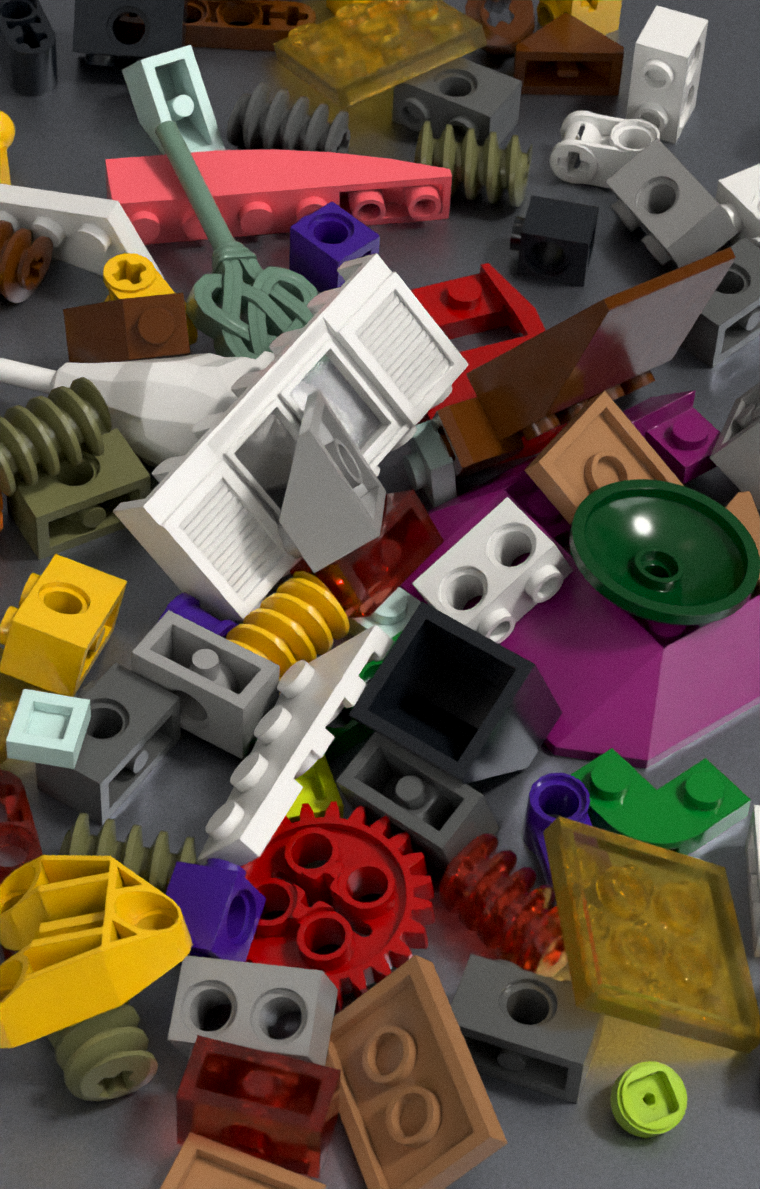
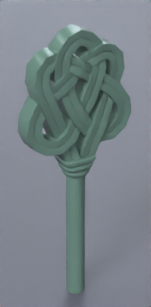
[155,120,330,385]

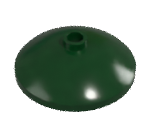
[569,479,760,625]

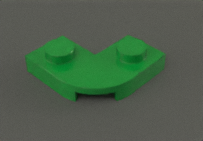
[571,748,751,858]

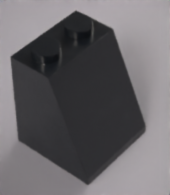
[349,602,562,784]

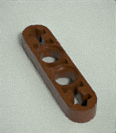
[116,0,316,52]

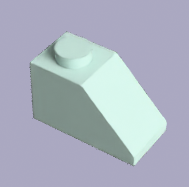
[122,45,225,155]

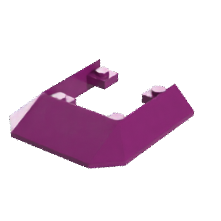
[399,390,760,769]

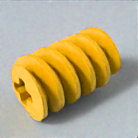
[226,571,350,696]

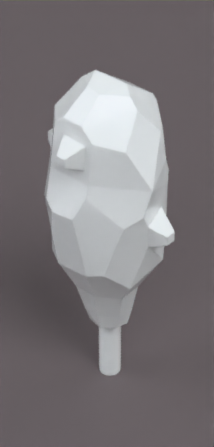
[0,351,353,491]

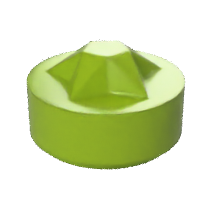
[610,1061,687,1138]

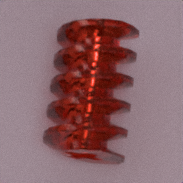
[439,833,587,978]

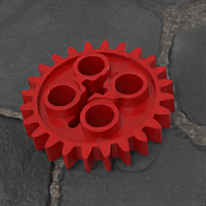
[241,801,435,1014]

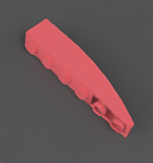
[105,149,452,245]

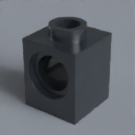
[510,195,599,287]

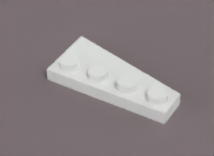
[196,624,394,867]

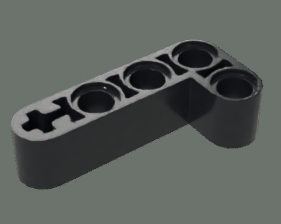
[0,0,58,97]

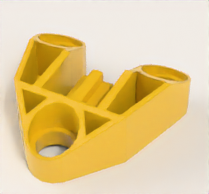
[0,855,192,1049]

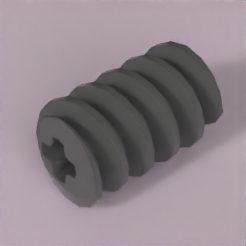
[227,82,350,154]

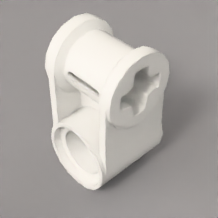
[549,111,660,188]

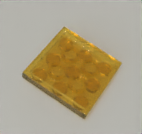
[273,0,487,109]
[543,816,760,1054]

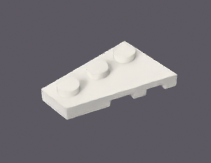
[0,184,165,279]

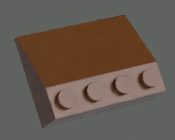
[466,247,736,441]

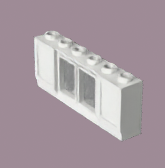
[113,253,469,622]

